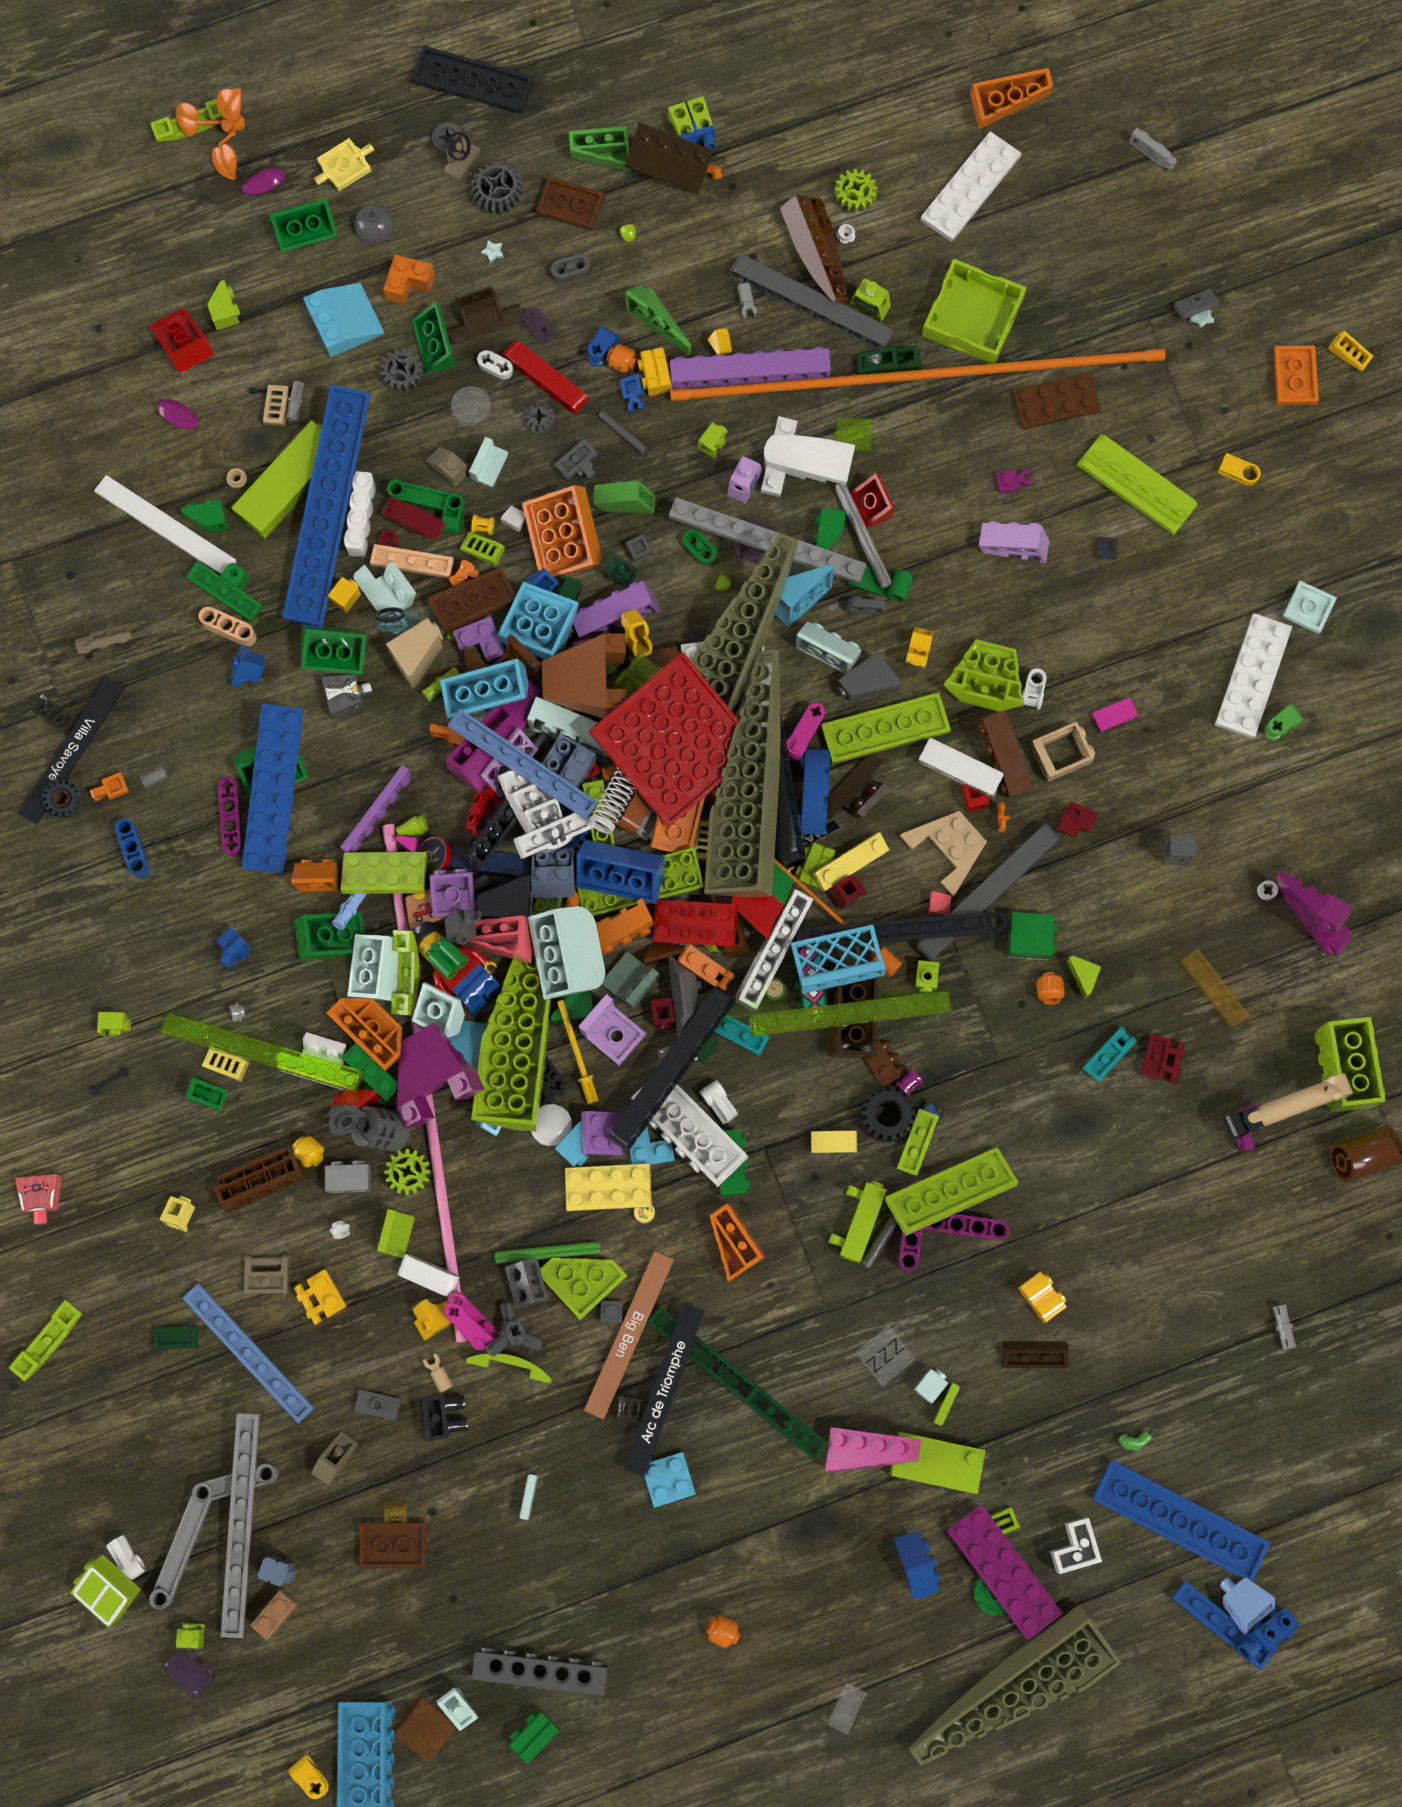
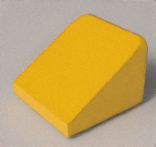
[707,328,732,354]

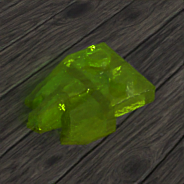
[615,653,661,698]

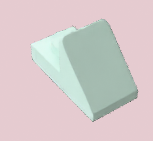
[436,1688,478,1731]

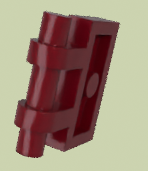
[1141,1034,1185,1084]

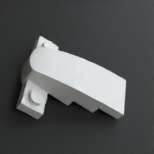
[760,416,855,497]
[497,770,594,859]

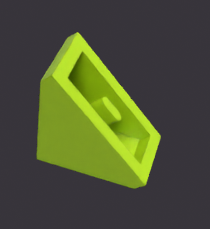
[1067,956,1101,999]

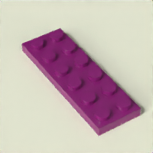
[946,1504,1063,1641]

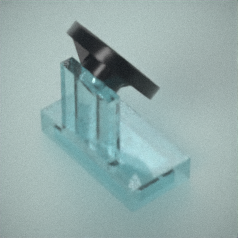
[376,607,420,632]

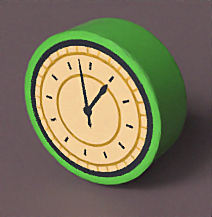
[765,979,785,1000]

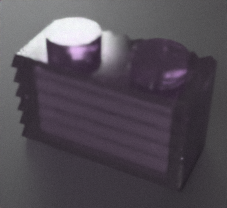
[162,1648,215,1699]

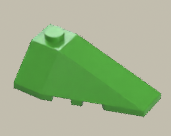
[625,285,691,356]

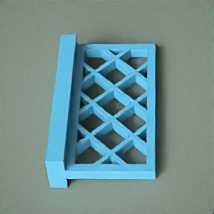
[791,925,886,994]

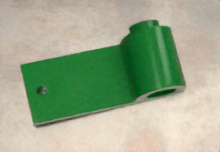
[847,565,913,603]

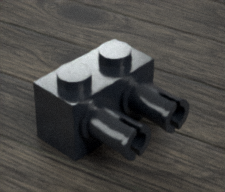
[418,1394,468,1442]

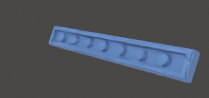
[448,709,598,820]
[182,1283,315,1423]

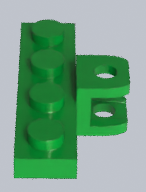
[186,561,264,623]

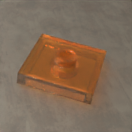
[395,1698,456,1763]

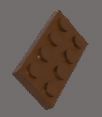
[1013,373,1101,430]
[427,567,516,634]

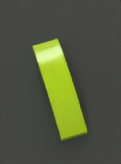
[150,99,224,142]
[391,930,419,1015]
[9,1300,82,1382]
[466,1354,553,1384]

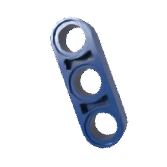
[115,818,150,879]

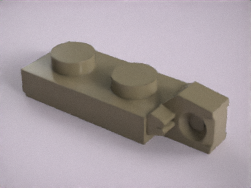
[75,623,132,654]

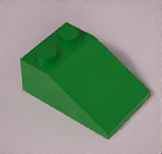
[294,912,365,962]

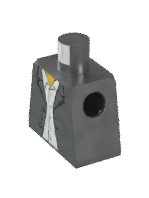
[322,675,373,719]

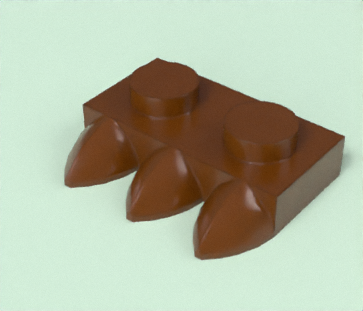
[864,1040,907,1088]

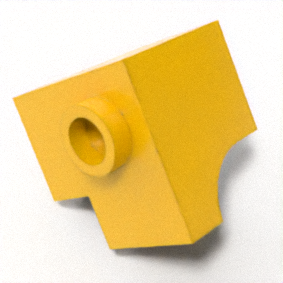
[412,1299,452,1341]

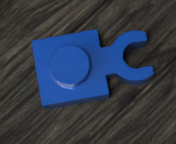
[620,374,645,413]

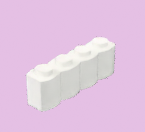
[344,471,376,557]

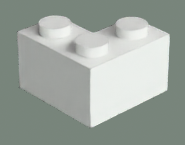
[1050,1517,1102,1574]

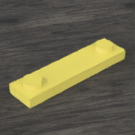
[813,832,889,891]

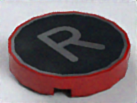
[417,837,452,877]

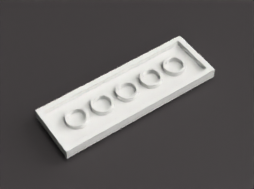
[920,132,1021,242]
[1215,613,1292,739]

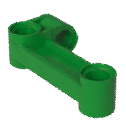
[387,479,465,535]

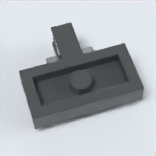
[554,439,598,482]

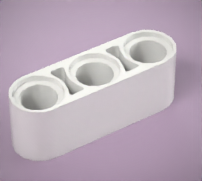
[397,1254,460,1296]

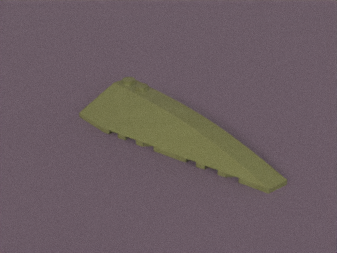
[691,533,799,715]
[908,1605,1121,1766]

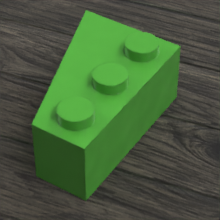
[569,126,631,172]

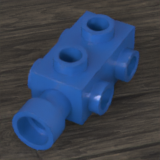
[1238,1607,1299,1661]

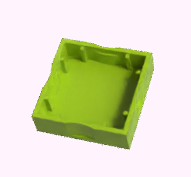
[922,259,1027,364]

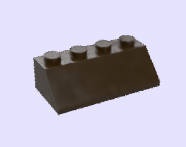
[624,122,713,194]
[828,977,878,1058]

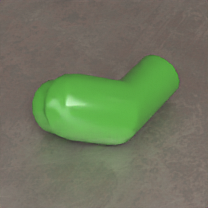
[1119,1431,1152,1451]

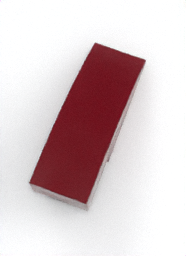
[381,497,446,541]

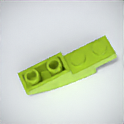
[582,779,615,846]

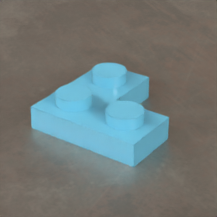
[630,1127,675,1165]

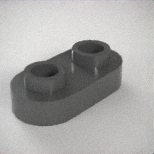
[551,254,590,281]
[846,596,887,614]

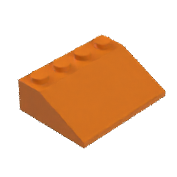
[522,485,604,578]

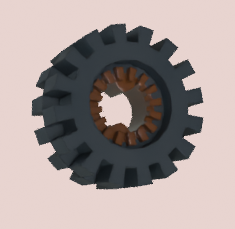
[42,780,80,818]

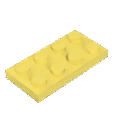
[565,1164,652,1211]

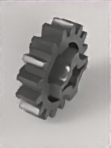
[380,348,424,392]

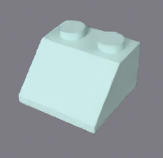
[412,982,465,1038]

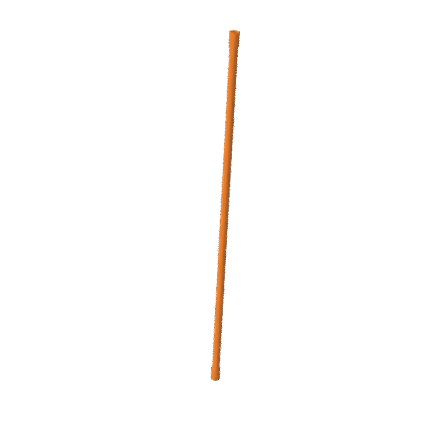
[670,348,1165,401]

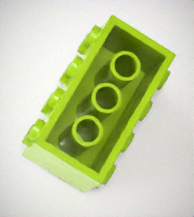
[1315,1017,1385,1113]

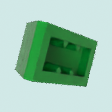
[185,1077,228,1110]

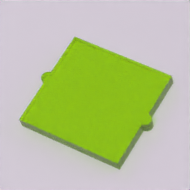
[835,418,874,452]

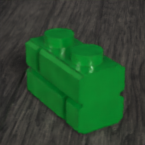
[509,1710,560,1765]

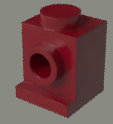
[651,997,676,1031]

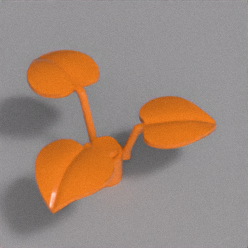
[176,89,245,180]

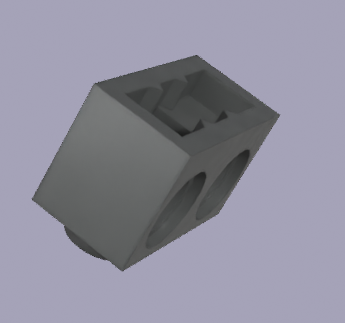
[505,1258,548,1309]

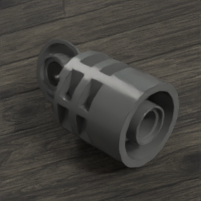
[329,1104,410,1152]

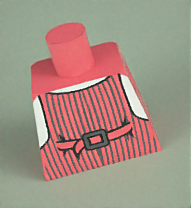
[15,1174,61,1225]

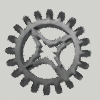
[471,161,524,214]

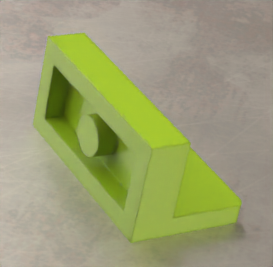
[377,1209,415,1258]

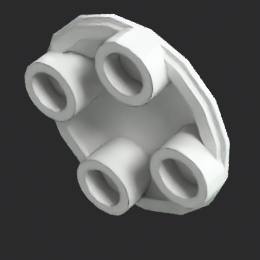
[531,1104,572,1146]

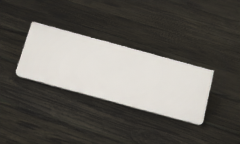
[919,738,1003,799]

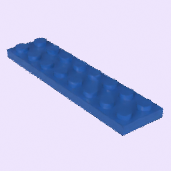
[242,704,304,874]
[1092,1460,1270,1582]

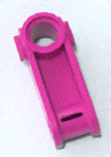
[786,703,825,762]
[444,1292,498,1350]

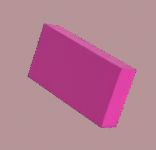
[1092,697,1138,733]

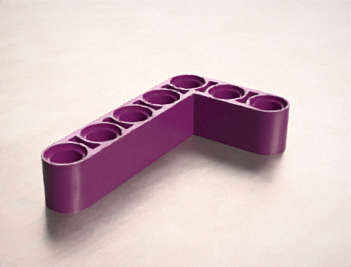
[898,1214,1009,1272]

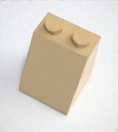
[386,618,443,689]

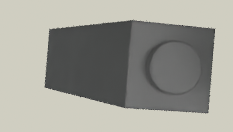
[837,652,902,701]

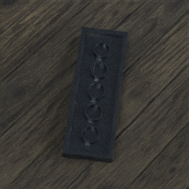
[411,46,534,114]

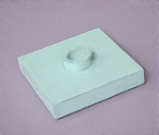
[1282,581,1337,634]

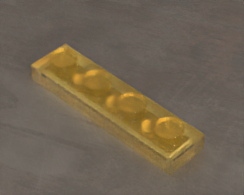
[1181,949,1250,1029]

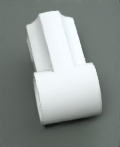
[699,1080,738,1125]
[106,1535,146,1580]

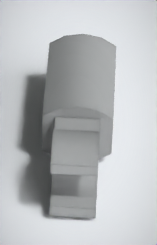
[737,283,757,319]

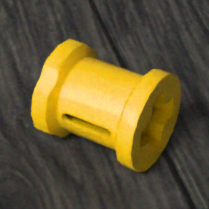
[471,514,495,535]

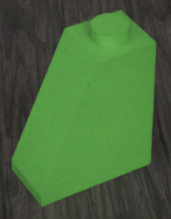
[592,481,655,514]

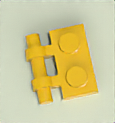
[294,1269,347,1325]

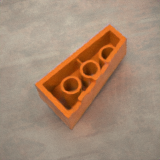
[970,68,1053,129]

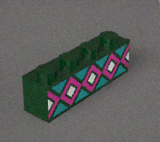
[791,932,828,1018]

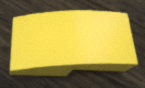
[811,1131,857,1153]

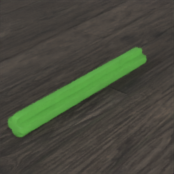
[495,1242,601,1264]

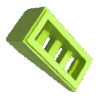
[460,532,505,567]

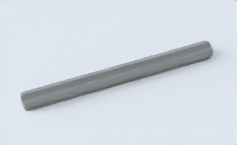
[835,483,891,588]

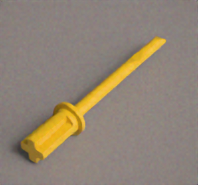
[558,1000,598,1104]

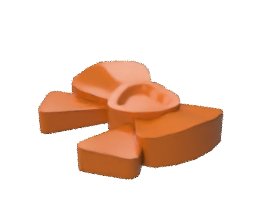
[448,560,479,586]
[997,802,1010,833]

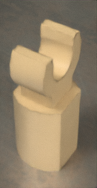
[423,1354,453,1393]

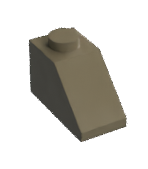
[426,447,469,487]
[311,1432,359,1486]

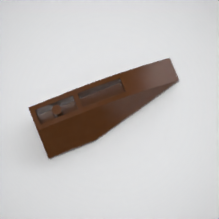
[780,195,849,303]

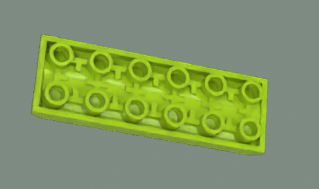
[1077,435,1198,535]
[576,847,704,917]

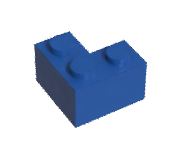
[894,1531,940,1600]

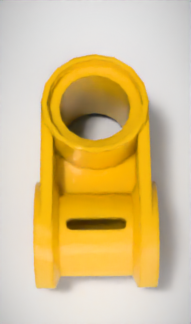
[288,1754,329,1799]

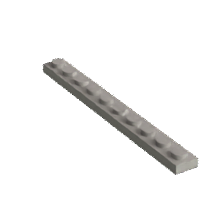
[669,497,867,584]
[221,1413,260,1638]

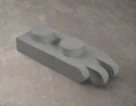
[1129,128,1176,170]

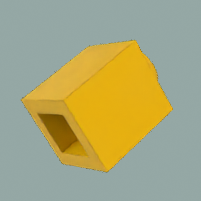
[328,577,361,613]

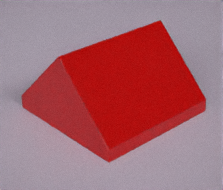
[850,473,895,528]

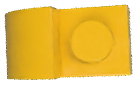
[906,627,934,667]

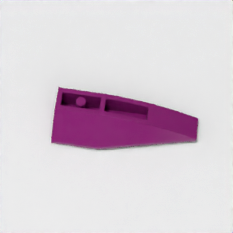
[446,680,543,793]

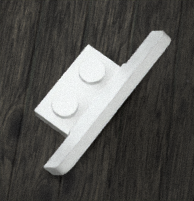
[278,1032,360,1091]

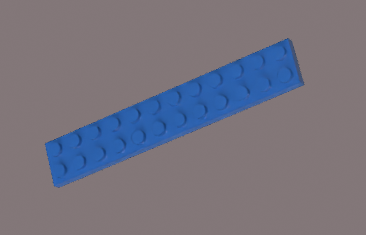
[282,384,371,626]

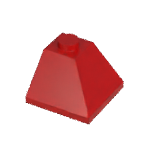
[330,1090,381,1109]

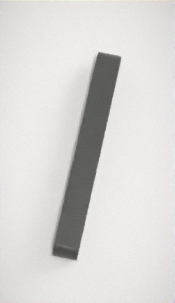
[729,255,894,350]
[915,823,1061,962]

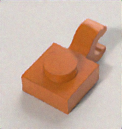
[90,772,129,802]

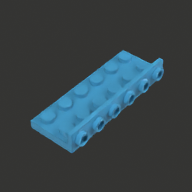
[337,1701,395,1807]

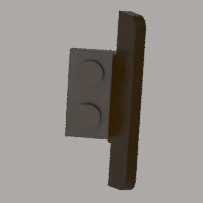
[446,287,523,344]
[827,754,890,820]

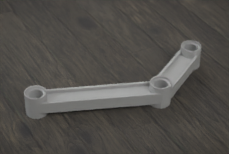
[149,1464,279,1609]

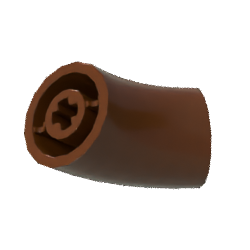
[1329,1124,1402,1183]

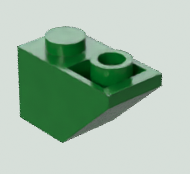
[181,499,229,533]

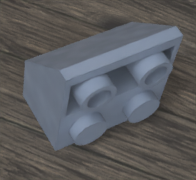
[542,734,597,789]
[531,849,575,898]

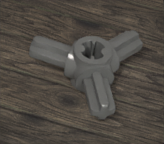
[486,1302,542,1357]

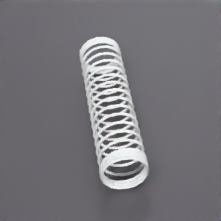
[589,767,635,834]

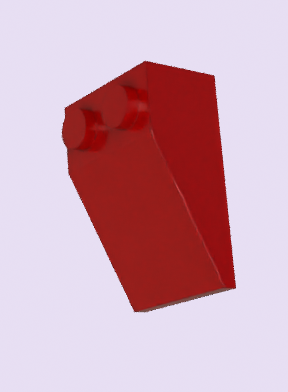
[149,307,214,374]

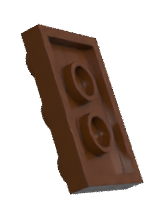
[536,177,605,231]
[359,1523,427,1569]

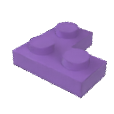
[453,616,505,662]

